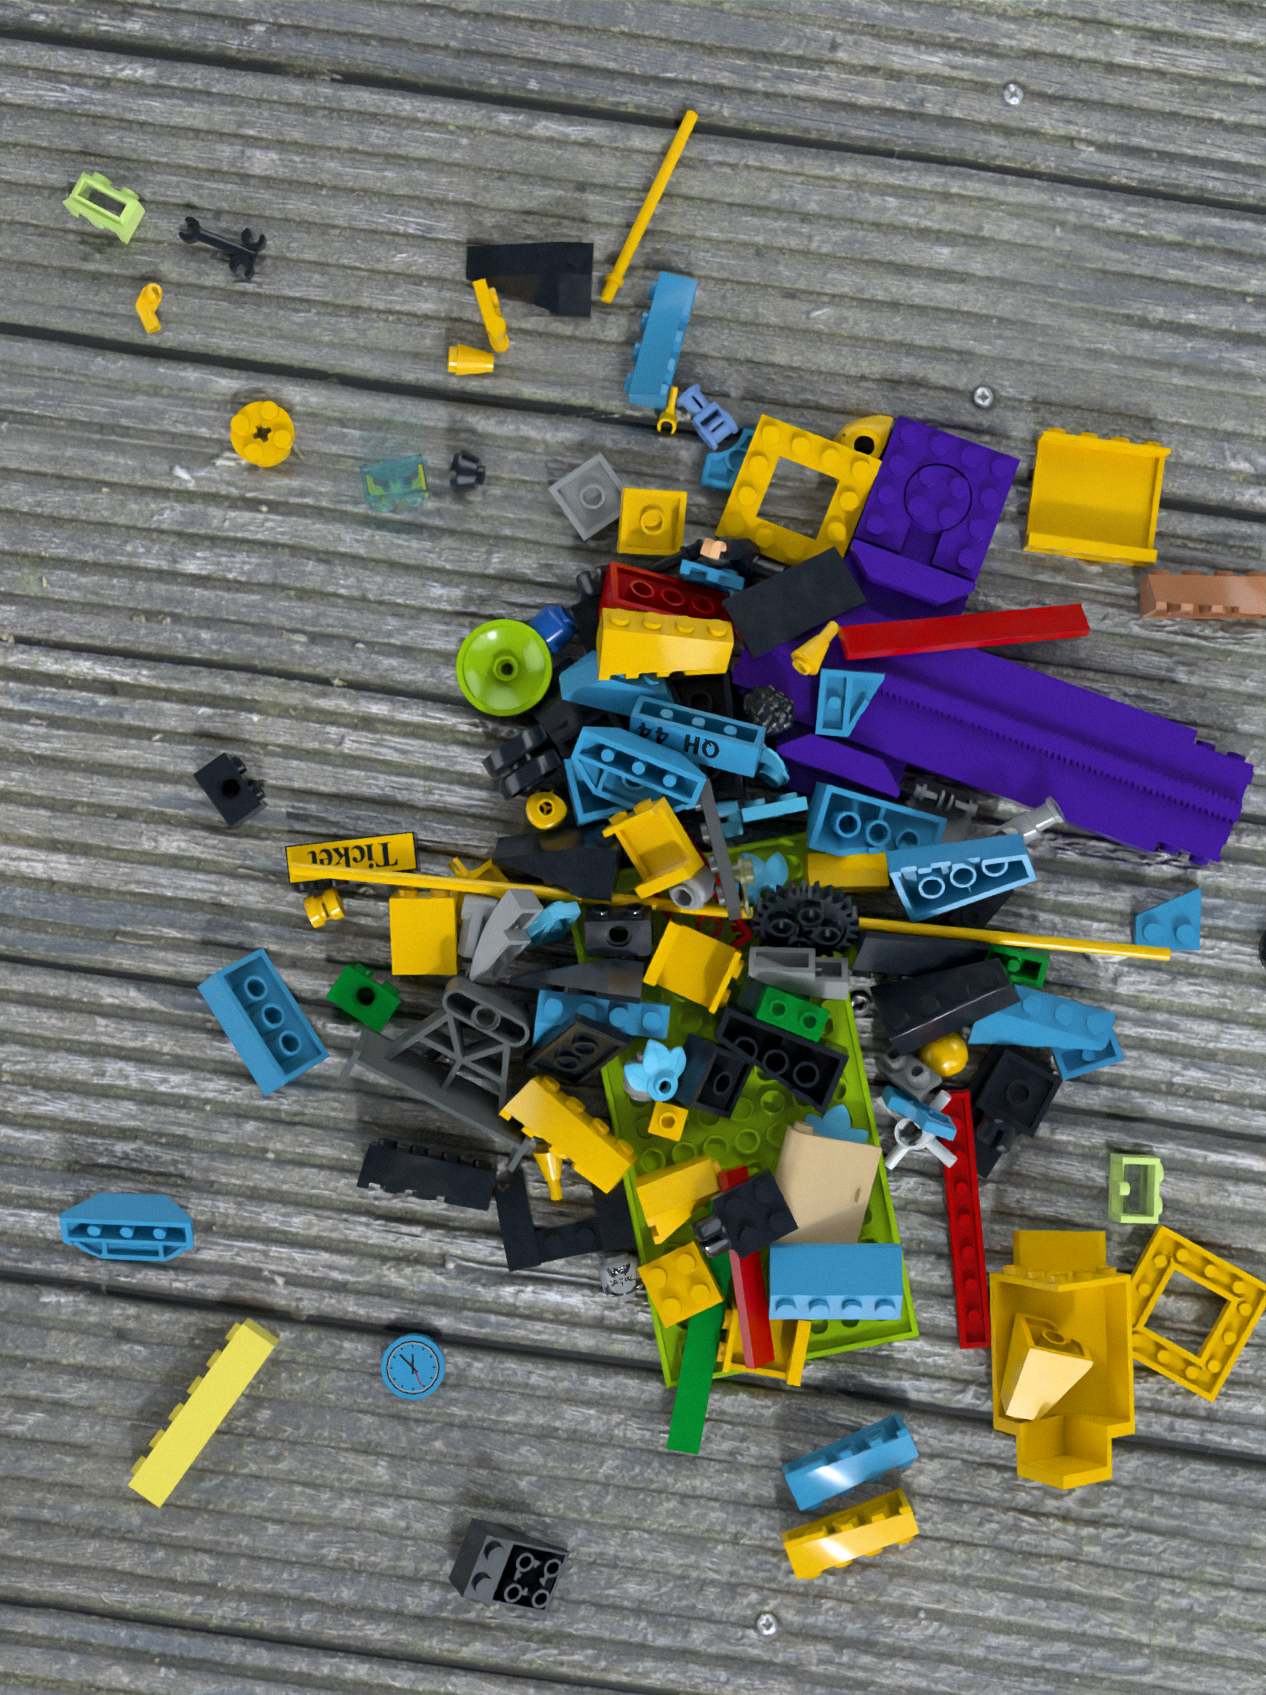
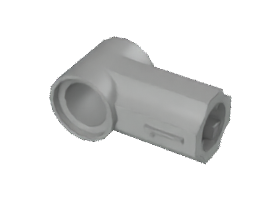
[457,892,500,958]

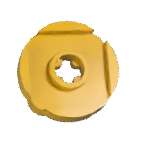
[230,401,296,467]

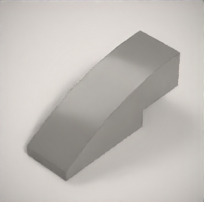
[469,889,544,982]
[749,947,848,1000]

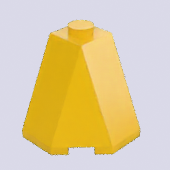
[635,1153,721,1245]
[1000,1312,1093,1421]

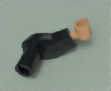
[700,537,788,581]

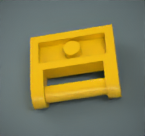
[473,278,510,353]

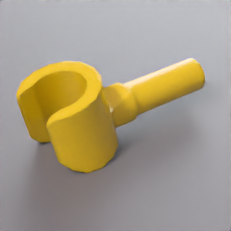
[657,386,678,434]

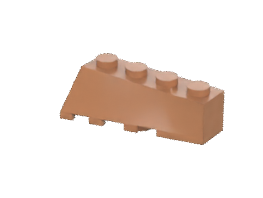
[1140,570,1266,620]

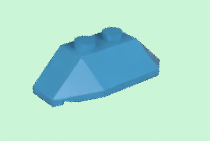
[559,650,675,716]
[571,726,707,813]
[59,1193,195,1262]

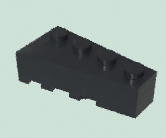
[714,1000,850,1116]

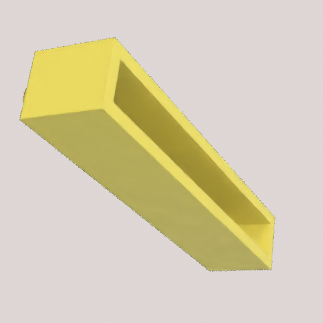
[128,1318,279,1508]

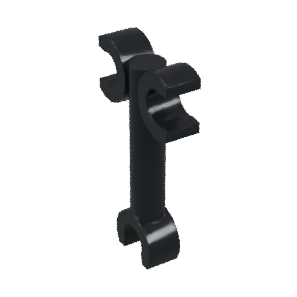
[179,217,267,280]
[639,539,706,574]

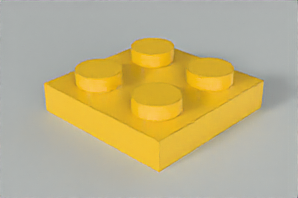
[617,487,687,556]
[637,1239,725,1328]

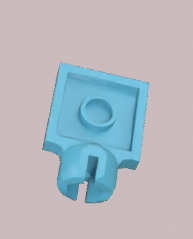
[715,792,808,838]

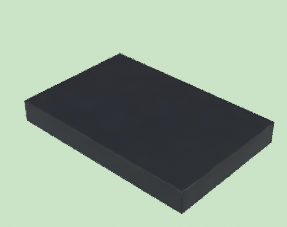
[522,1012,631,1088]

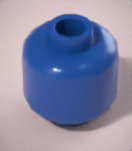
[528,605,576,652]

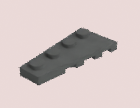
[695,778,742,921]

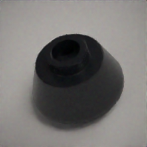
[450,450,486,494]

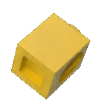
[647,1100,689,1141]

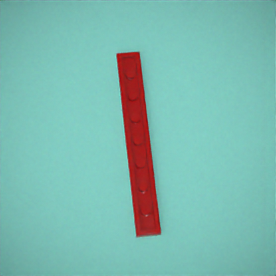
[838,603,1090,660]
[936,1089,991,1350]

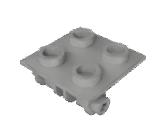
[907,776,978,844]

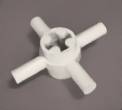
[877,1090,958,1170]

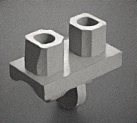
[877,1045,942,1103]

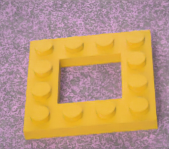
[715,414,882,566]
[1131,1224,1266,1403]

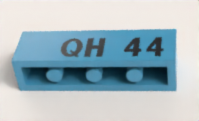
[629,695,766,778]

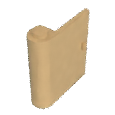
[772,1121,882,1243]

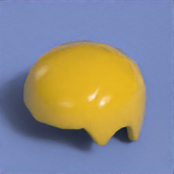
[917,1031,968,1078]

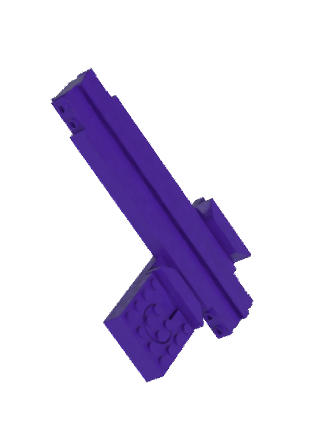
[731,415,1255,867]

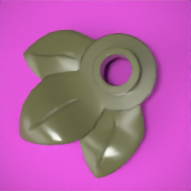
[732,855,755,917]

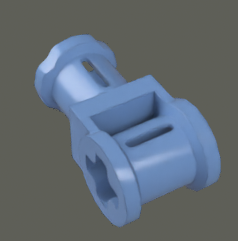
[676,383,739,451]

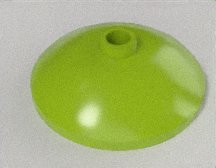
[456,619,553,716]

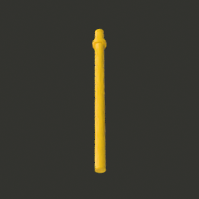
[599,110,698,304]

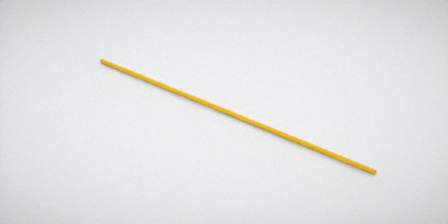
[290,862,1171,961]

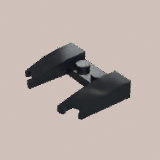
[494,1169,636,1272]

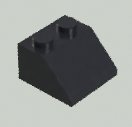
[673,1032,754,1119]

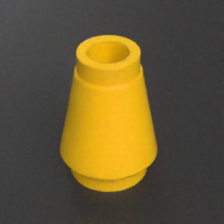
[447,343,494,376]

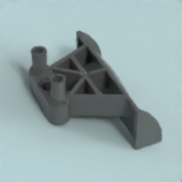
[338,969,531,1172]

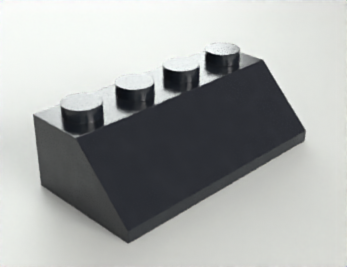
[842,930,991,980]

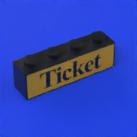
[285,831,421,891]

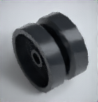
[482,724,564,801]

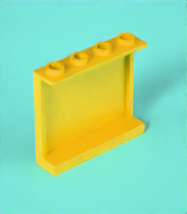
[1022,428,1171,568]

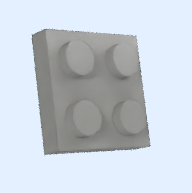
[548,452,625,543]

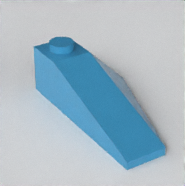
[807,781,947,856]

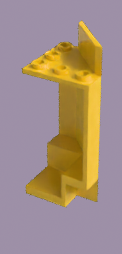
[989,1230,1135,1490]

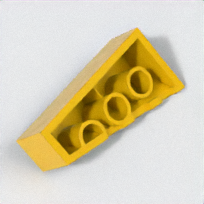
[596,608,734,681]
[499,1073,639,1193]
[781,1487,919,1580]

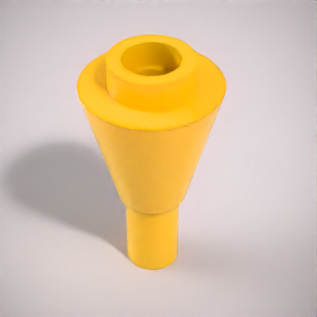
[791,621,840,675]
[532,1140,563,1200]

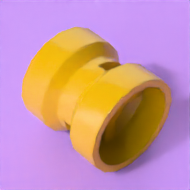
[303,887,345,928]

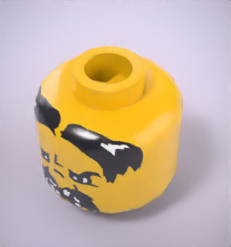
[526,788,568,831]

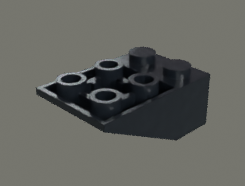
[529,657,627,759]
[449,1518,570,1614]

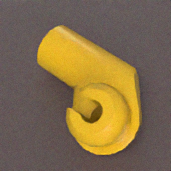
[135,283,163,333]

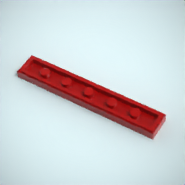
[718,1166,775,1369]

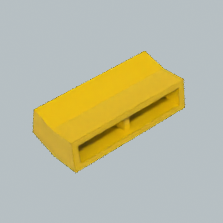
[803,853,889,893]

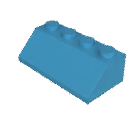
[197,948,330,1097]
[767,1243,903,1320]

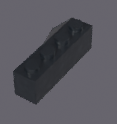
[356,1138,498,1211]

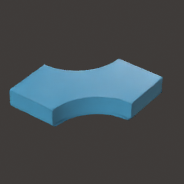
[700,428,755,493]
[881,1085,957,1141]

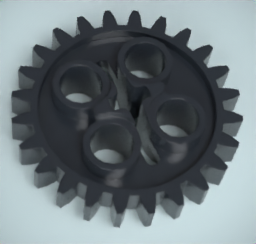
[751,880,859,957]

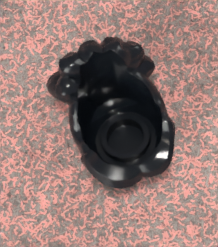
[736,685,795,744]

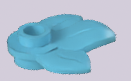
[756,744,790,788]
[735,852,788,906]
[623,1039,686,1102]
[804,1104,868,1144]

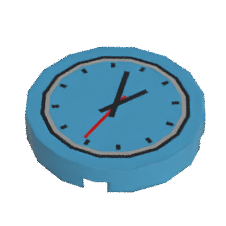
[381,1333,446,1400]

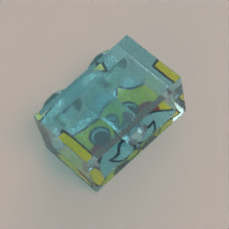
[359,454,432,512]

